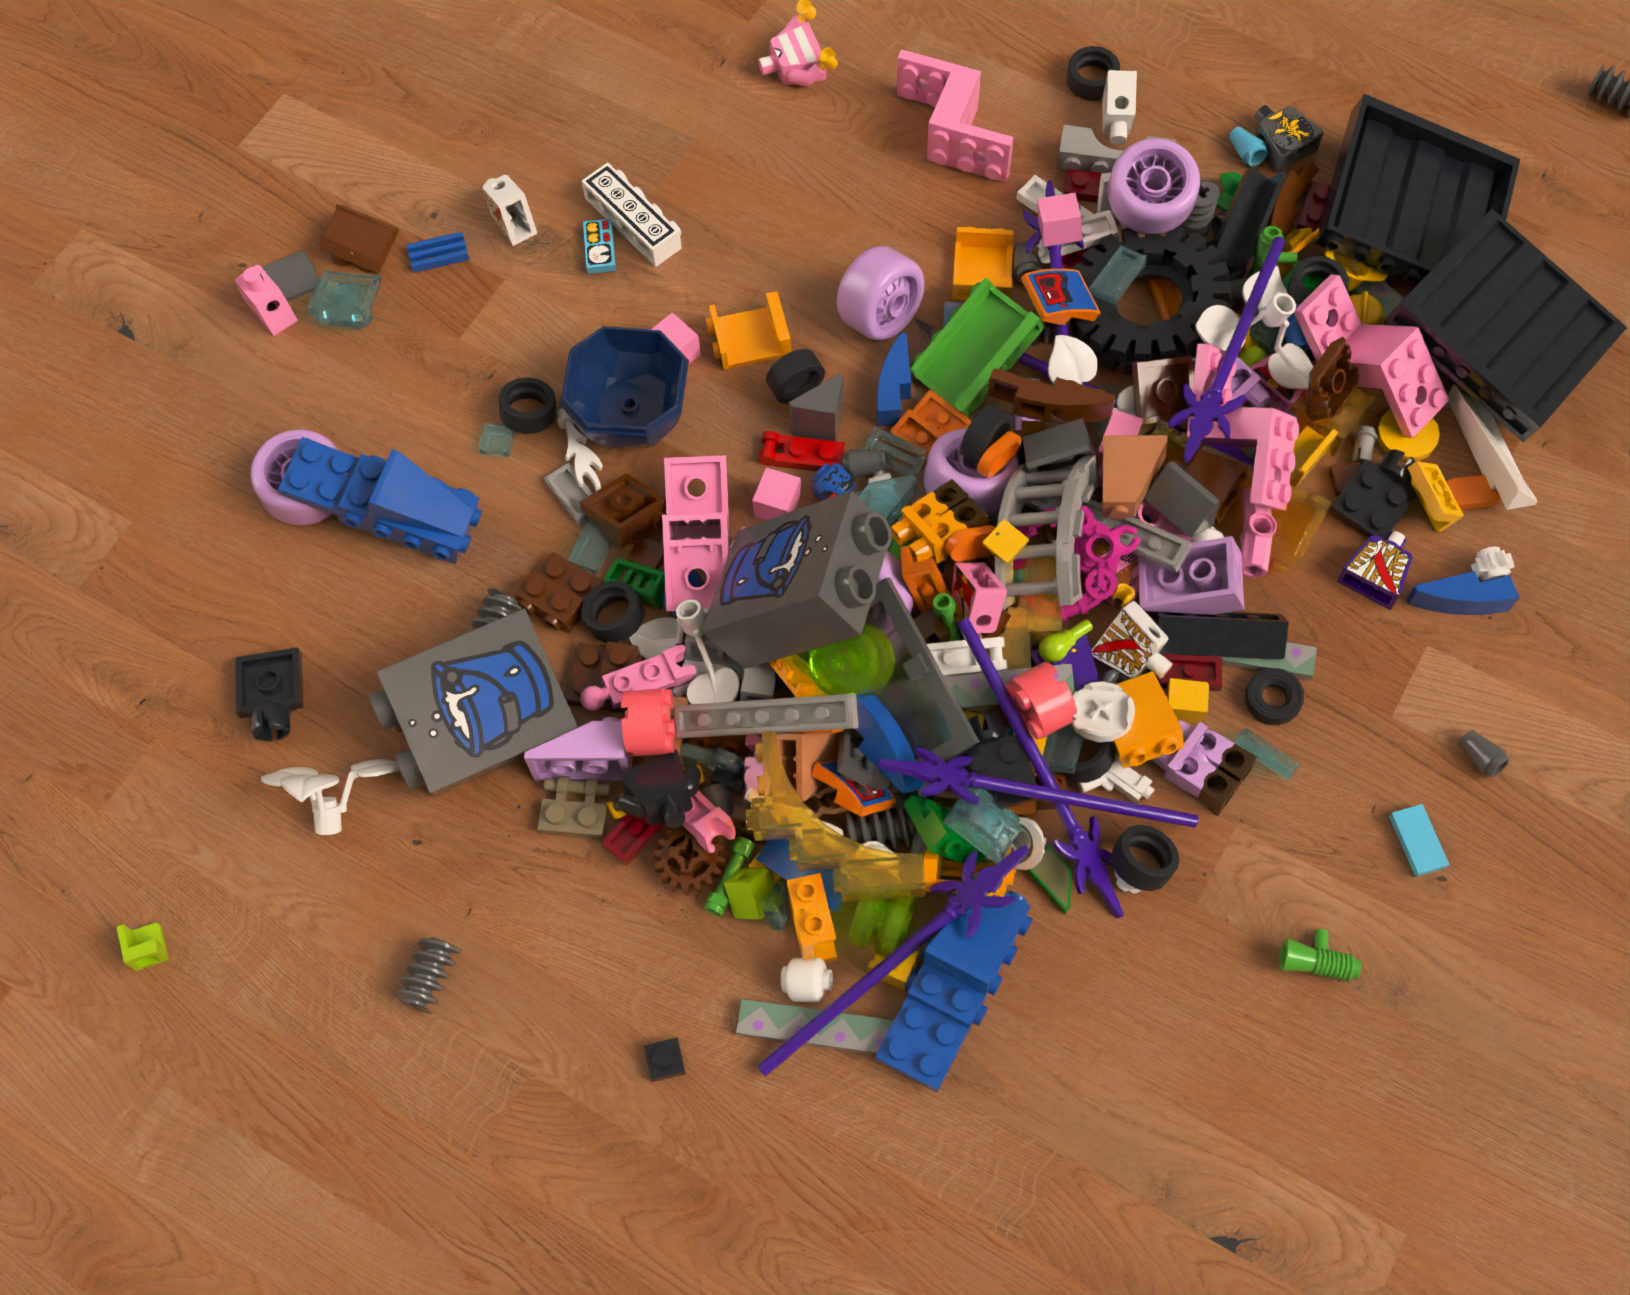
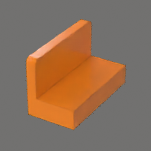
[901,546,951,614]

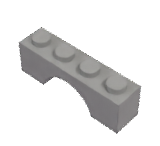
[1057,125,1176,173]

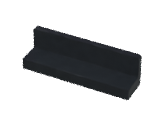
[1213,166,1287,275]
[1154,612,1289,659]

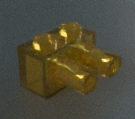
[1290,386,1375,457]

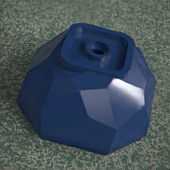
[560,326,689,449]

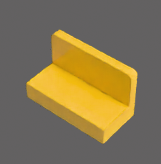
[1289,426,1339,490]

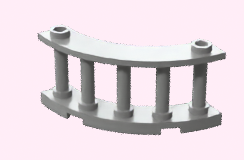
[995,455,1100,610]

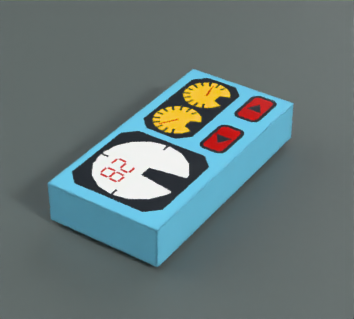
[583,219,616,274]

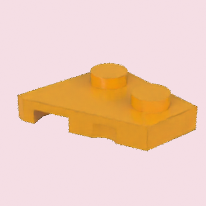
[768,654,835,697]

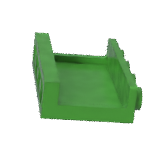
[910,278,1045,418]

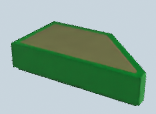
[1026,845,1072,914]

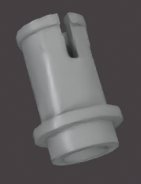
[1351,426,1378,464]

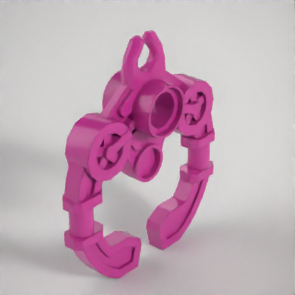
[1013,505,1141,622]

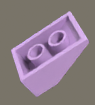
[1138,536,1245,615]
[524,717,633,781]

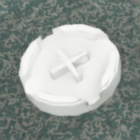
[1070,681,1135,742]

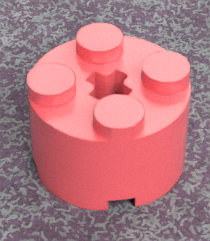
[1005,662,1077,739]
[621,688,676,757]

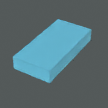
[1389,804,1450,877]

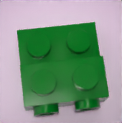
[903,795,992,866]

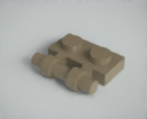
[537,776,611,839]

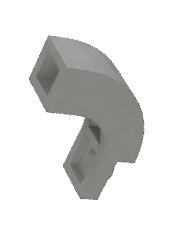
[685,634,775,701]

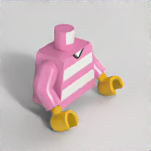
[758,0,838,87]

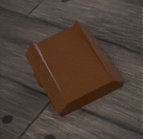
[320,204,399,273]
[1306,337,1359,421]

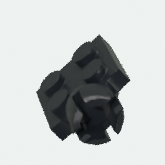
[1329,449,1417,539]
[235,647,304,742]
[958,712,1038,817]

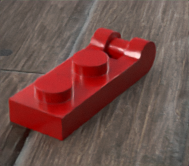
[758,431,845,472]

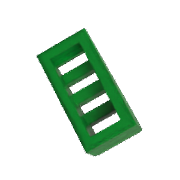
[603,557,665,609]

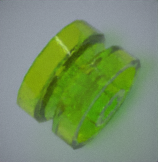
[809,623,895,696]
[847,873,919,957]

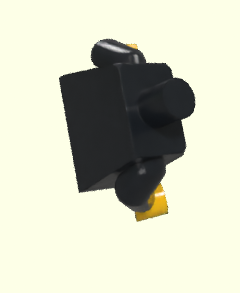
[606,749,705,828]

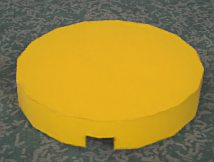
[1377,409,1440,461]

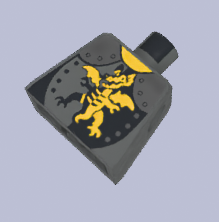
[1254,105,1324,174]

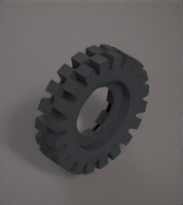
[1070,227,1231,375]

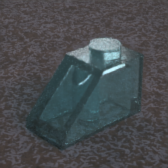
[856,474,919,528]

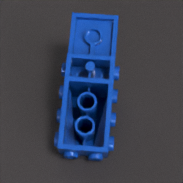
[278,437,482,564]
[875,876,1033,1093]

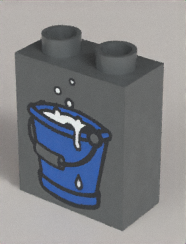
[702,490,893,669]
[368,608,578,797]

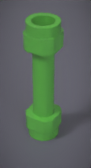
[933,593,961,642]
[704,837,755,917]

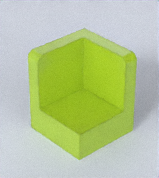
[724,868,779,919]
[117,922,169,971]

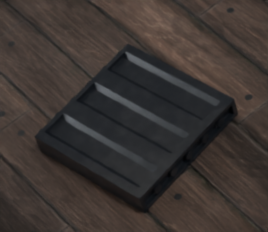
[1314,94,1520,286]
[1385,209,1627,442]

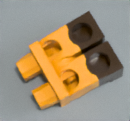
[891,479,989,564]

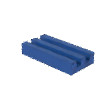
[407,232,469,273]

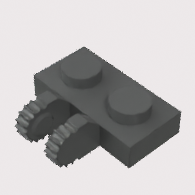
[837,729,891,791]

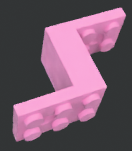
[897,49,1014,182]
[1294,275,1449,438]
[1187,344,1299,511]
[662,455,730,611]

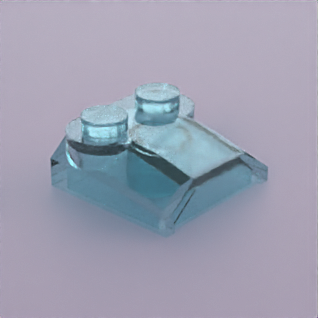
[307,270,381,329]
[943,787,1022,865]

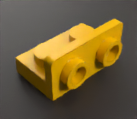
[1408,461,1464,532]

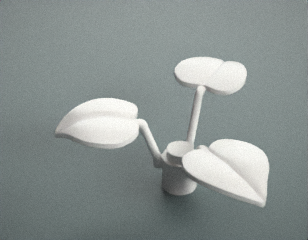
[1195,266,1313,390]
[1048,335,1157,470]
[629,599,740,704]
[261,759,400,835]

